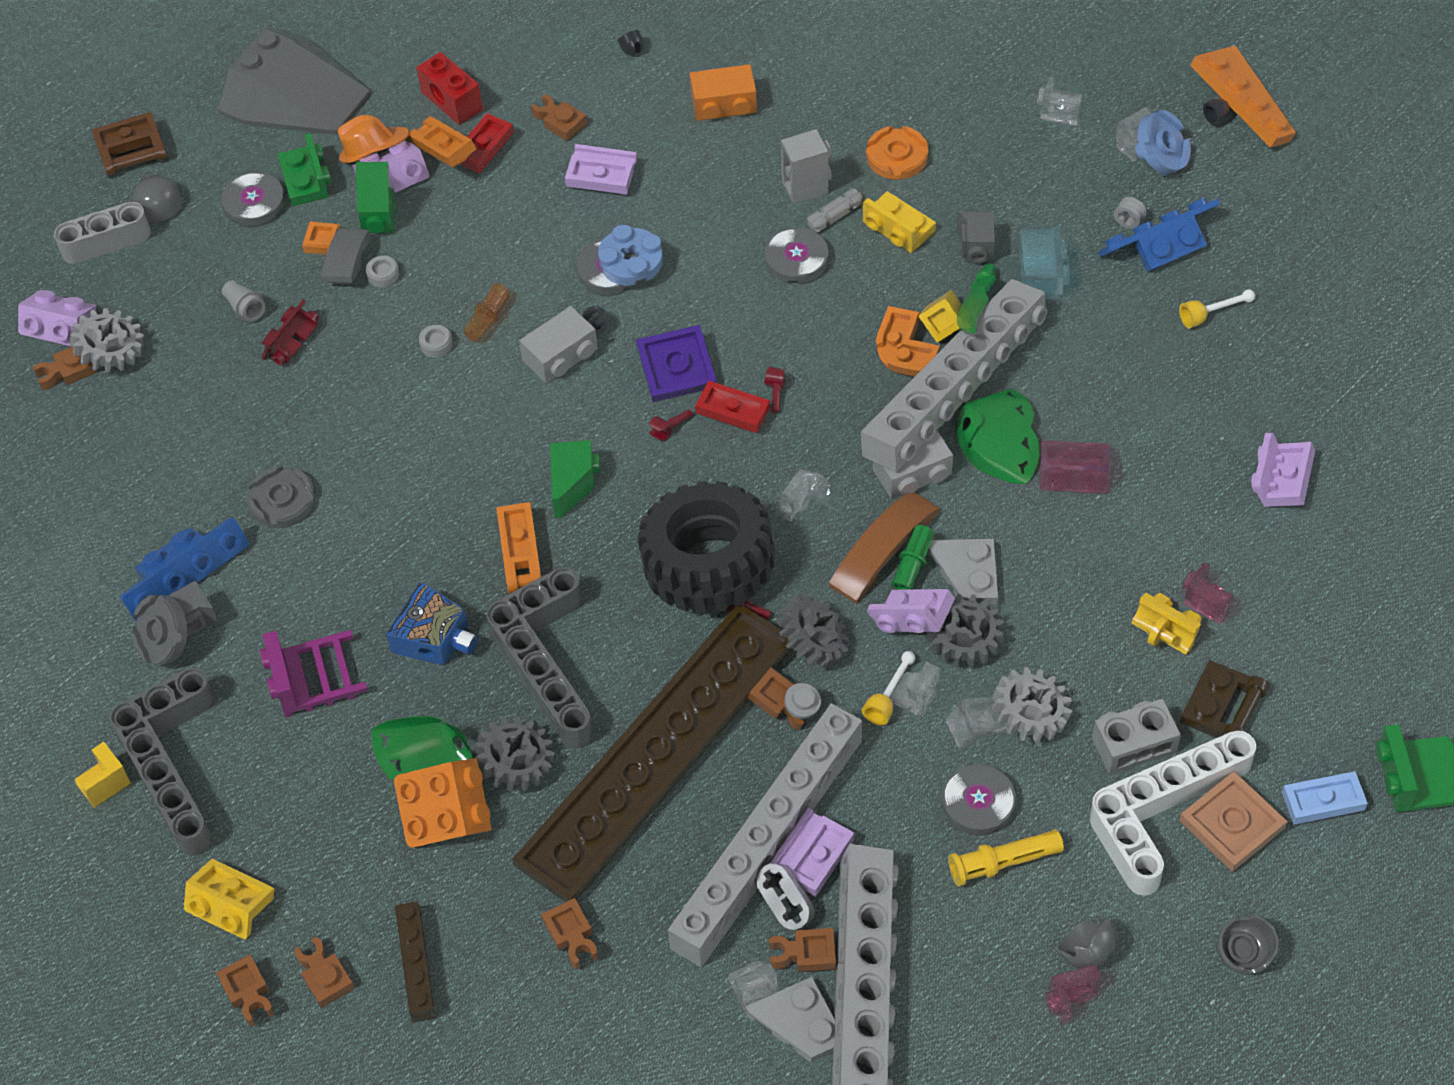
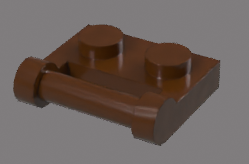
[91,112,167,177]

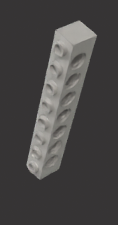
[861,279,1047,472]
[668,703,862,968]
[832,844,898,1085]

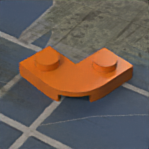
[876,306,941,377]

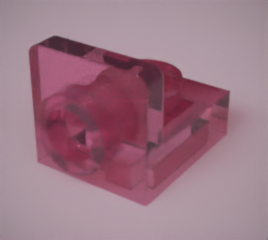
[1182,562,1232,624]
[1045,965,1101,1025]

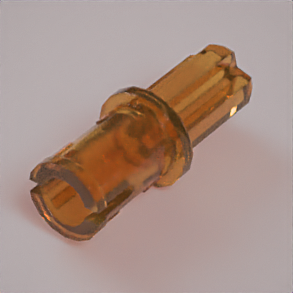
[464,283,511,341]

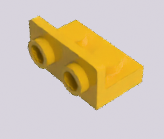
[862,191,936,253]
[184,859,274,940]

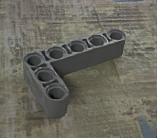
[487,567,593,749]
[110,668,215,856]

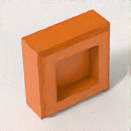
[302,221,341,255]

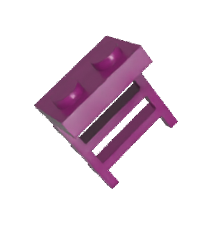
[259,630,368,718]

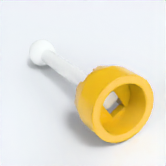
[1179,289,1255,329]
[862,651,916,725]

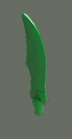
[957,264,996,334]

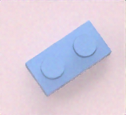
[1282,771,1368,825]

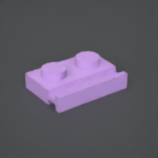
[565,144,637,195]
[770,808,854,897]

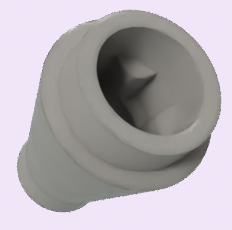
[222,280,265,321]

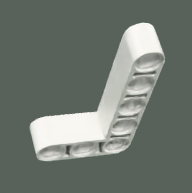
[1090,731,1256,896]

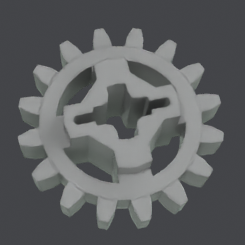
[70,308,143,372]
[992,667,1072,743]

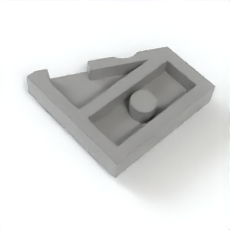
[927,539,998,605]
[745,977,835,1063]

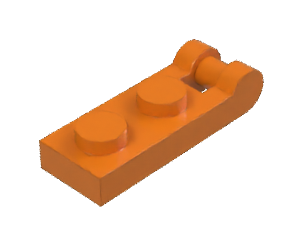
[407,116,476,168]
[496,502,541,594]

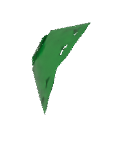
[957,389,1039,484]
[371,716,475,781]

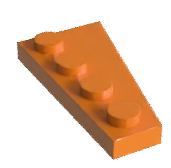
[1190,45,1296,148]

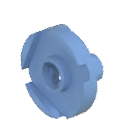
[1135,110,1191,176]
[598,225,663,286]

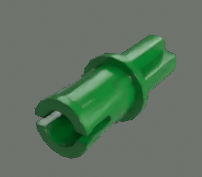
[891,525,934,590]

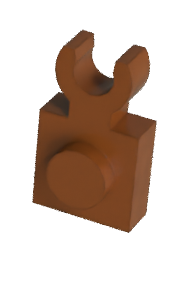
[531,94,588,141]
[33,347,97,390]
[748,667,804,730]
[541,898,598,970]
[769,928,836,972]
[294,937,355,1008]
[216,954,274,1027]

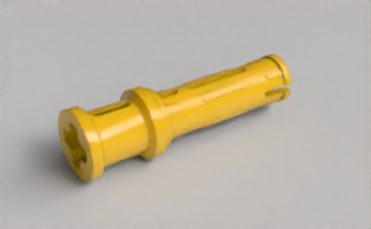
[948,829,1064,887]

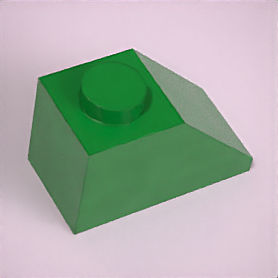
[356,162,397,233]
[550,440,600,518]

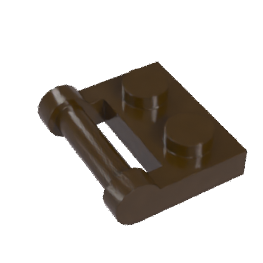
[1180,660,1270,738]

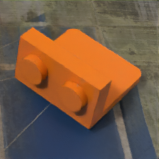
[394,758,492,848]

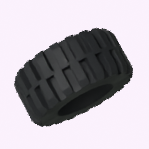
[638,481,775,613]

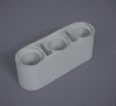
[54,202,151,264]

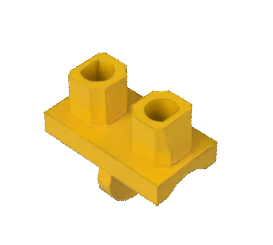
[1131,592,1202,655]

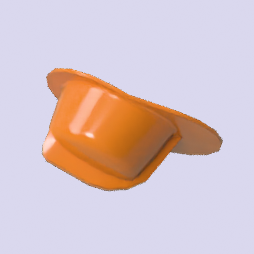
[337,115,409,163]

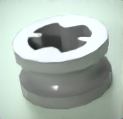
[1114,197,1147,229]

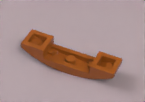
[829,492,940,604]

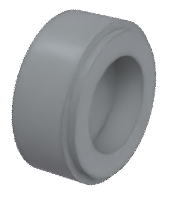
[366,256,399,288]
[419,325,453,358]

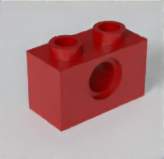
[416,52,483,125]

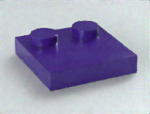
[636,325,717,402]

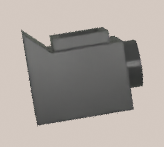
[956,212,995,264]
[169,581,220,637]

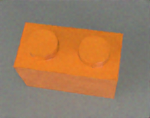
[689,64,757,121]

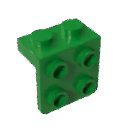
[1375,724,1454,812]

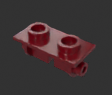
[261,299,319,366]

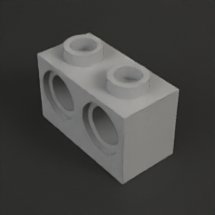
[1092,699,1181,775]

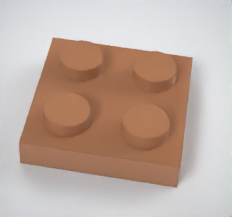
[1179,771,1288,872]

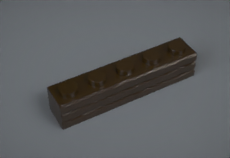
[395,901,436,1023]

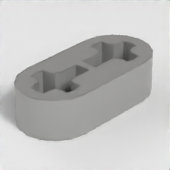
[757,864,814,930]

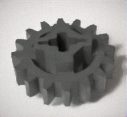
[777,593,849,668]
[927,594,1004,668]
[473,716,554,792]

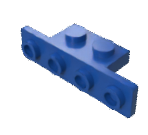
[1098,198,1220,272]
[120,517,249,622]

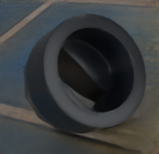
[617,30,644,56]
[1203,98,1230,126]
[582,306,608,334]

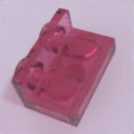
[1039,440,1111,493]

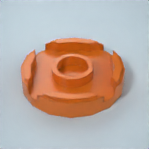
[866,126,929,180]

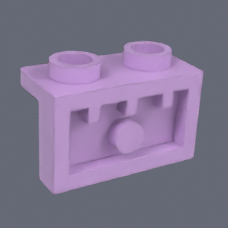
[867,589,955,633]

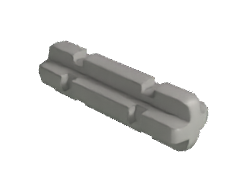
[807,188,862,233]

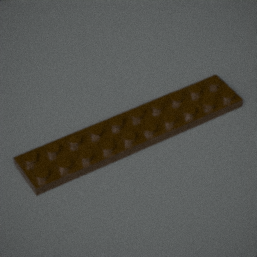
[512,605,793,902]

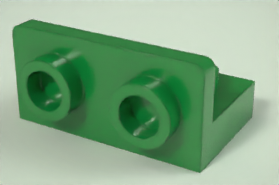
[277,133,331,207]

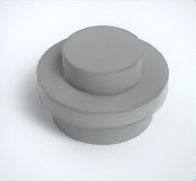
[784,683,821,719]

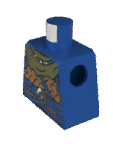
[386,582,478,665]

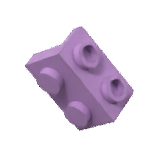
[352,141,429,192]
[18,290,96,347]
[1251,433,1315,507]

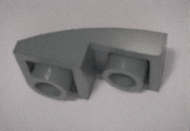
[321,228,370,285]

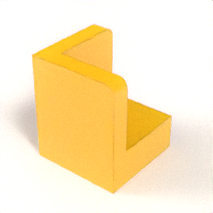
[919,289,962,343]
[75,742,131,808]

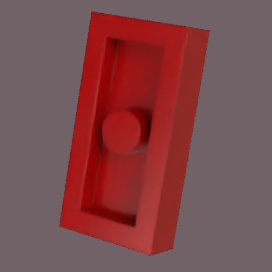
[459,113,514,173]
[695,380,770,433]

